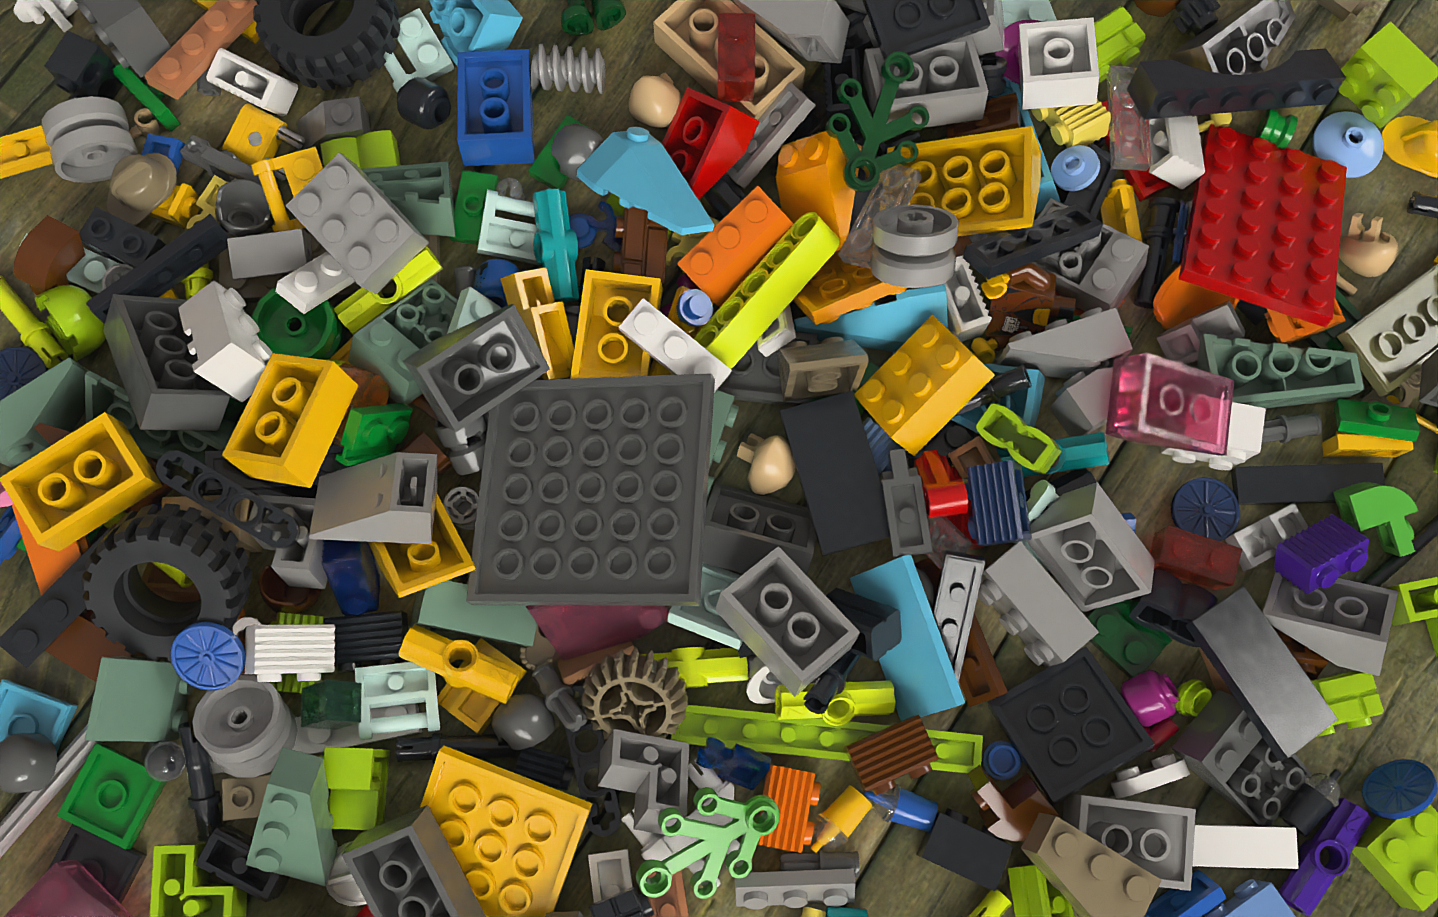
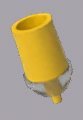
[810,785,873,853]

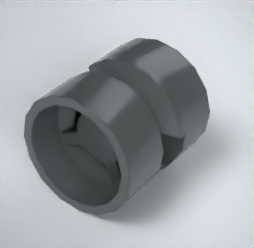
[434,415,487,475]

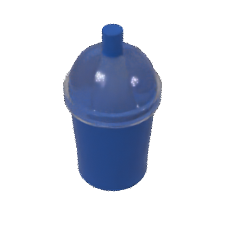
[863,784,938,832]

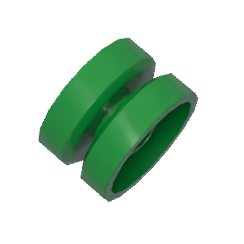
[252,288,347,360]

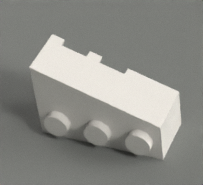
[178,280,272,402]

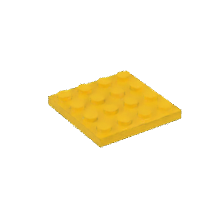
[420,745,593,917]

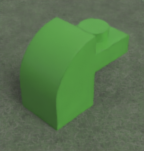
[1333,482,1418,557]

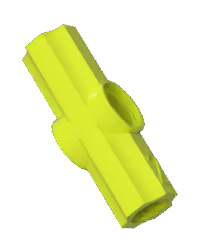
[334,246,444,334]
[641,647,748,688]
[774,680,896,726]

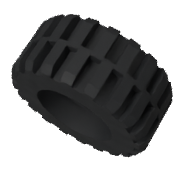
[253,0,400,90]
[81,503,252,661]

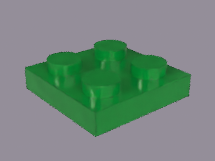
[57,743,168,850]

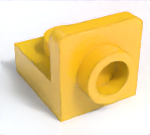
[149,183,200,229]

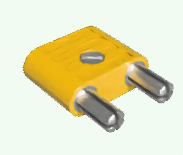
[222,103,305,181]

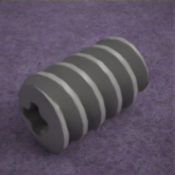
[531,44,606,94]

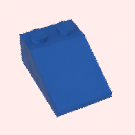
[457,49,535,166]

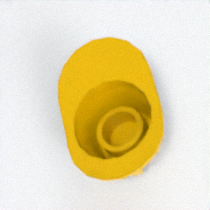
[1382,116,1438,178]

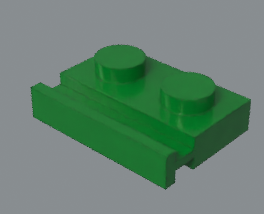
[335,403,413,466]

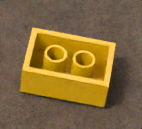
[854,314,995,456]
[222,353,359,488]
[0,412,163,552]

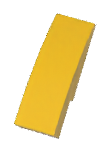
[500,267,574,380]

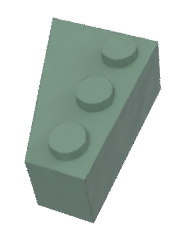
[361,162,455,237]
[246,747,338,886]

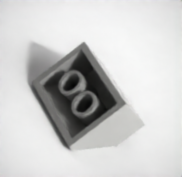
[1026,482,1155,612]

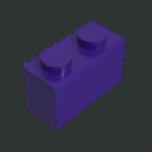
[1274,514,1369,594]

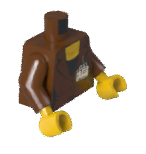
[971,262,1076,364]

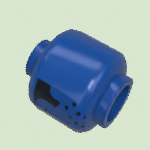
[474,259,521,308]

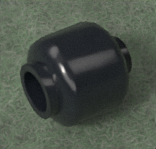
[397,77,451,130]

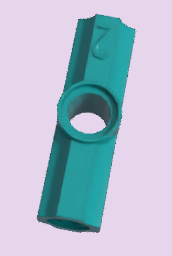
[532,189,579,304]
[995,432,1110,477]

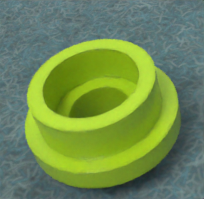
[1176,679,1212,717]

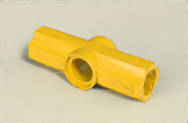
[399,624,521,704]

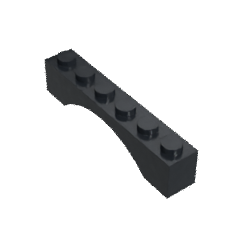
[1127,48,1346,120]

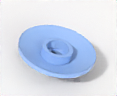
[1312,111,1384,178]

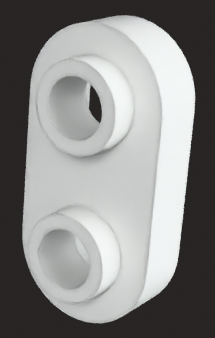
[1111,753,1190,798]

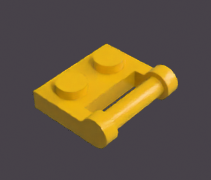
[251,146,323,232]

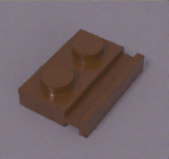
[946,92,1021,139]

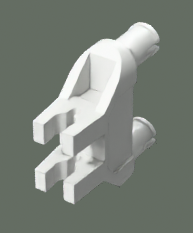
[621,754,744,888]

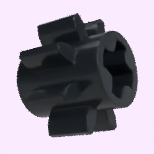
[1173,0,1221,36]

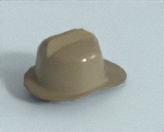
[107,153,177,226]

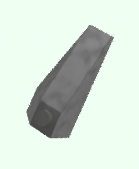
[1169,0,1296,74]

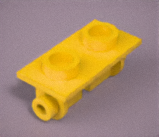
[1100,179,1143,243]

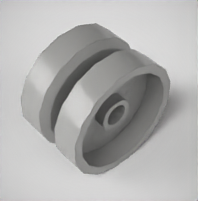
[41,96,138,183]
[871,204,959,288]
[192,675,298,778]

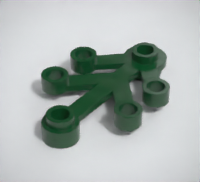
[825,51,930,192]

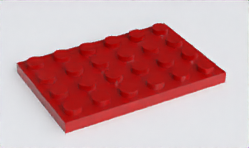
[1179,124,1347,328]

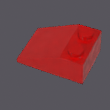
[662,87,760,200]

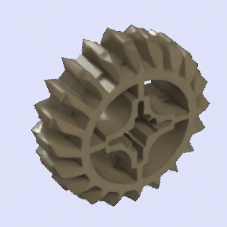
[582,647,688,740]

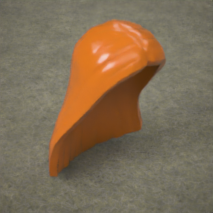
[1153,264,1239,330]

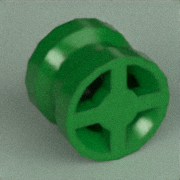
[1255,109,1298,149]

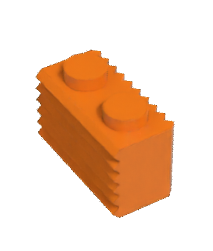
[757,764,821,853]

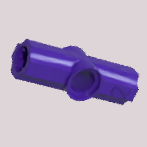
[1278,798,1372,917]

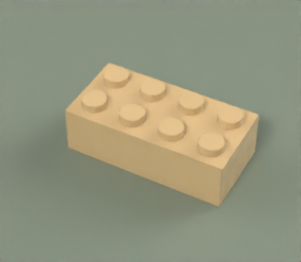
[653,0,805,120]

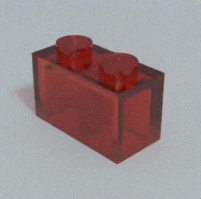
[717,13,755,101]
[1150,525,1242,590]

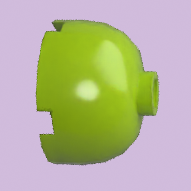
[35,285,106,361]

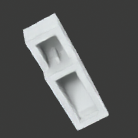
[1193,825,1298,869]

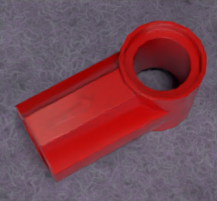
[914,450,968,518]

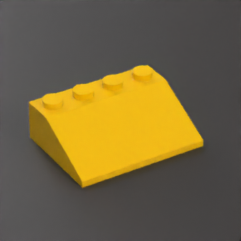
[884,126,1041,236]

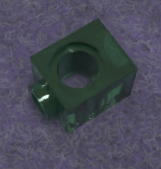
[301,680,362,730]

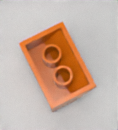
[677,186,793,308]

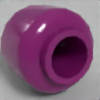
[1120,669,1180,727]

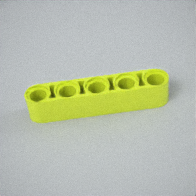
[694,212,840,369]

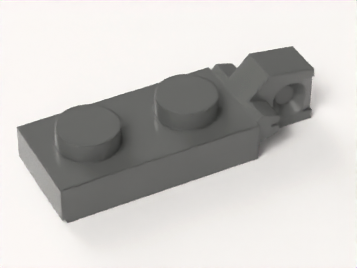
[180,135,261,184]
[881,448,932,558]

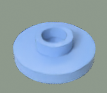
[1051,145,1100,191]

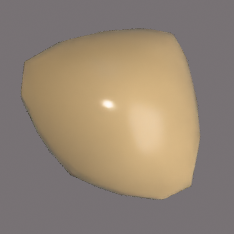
[628,72,682,128]
[1339,213,1398,277]
[737,433,795,495]

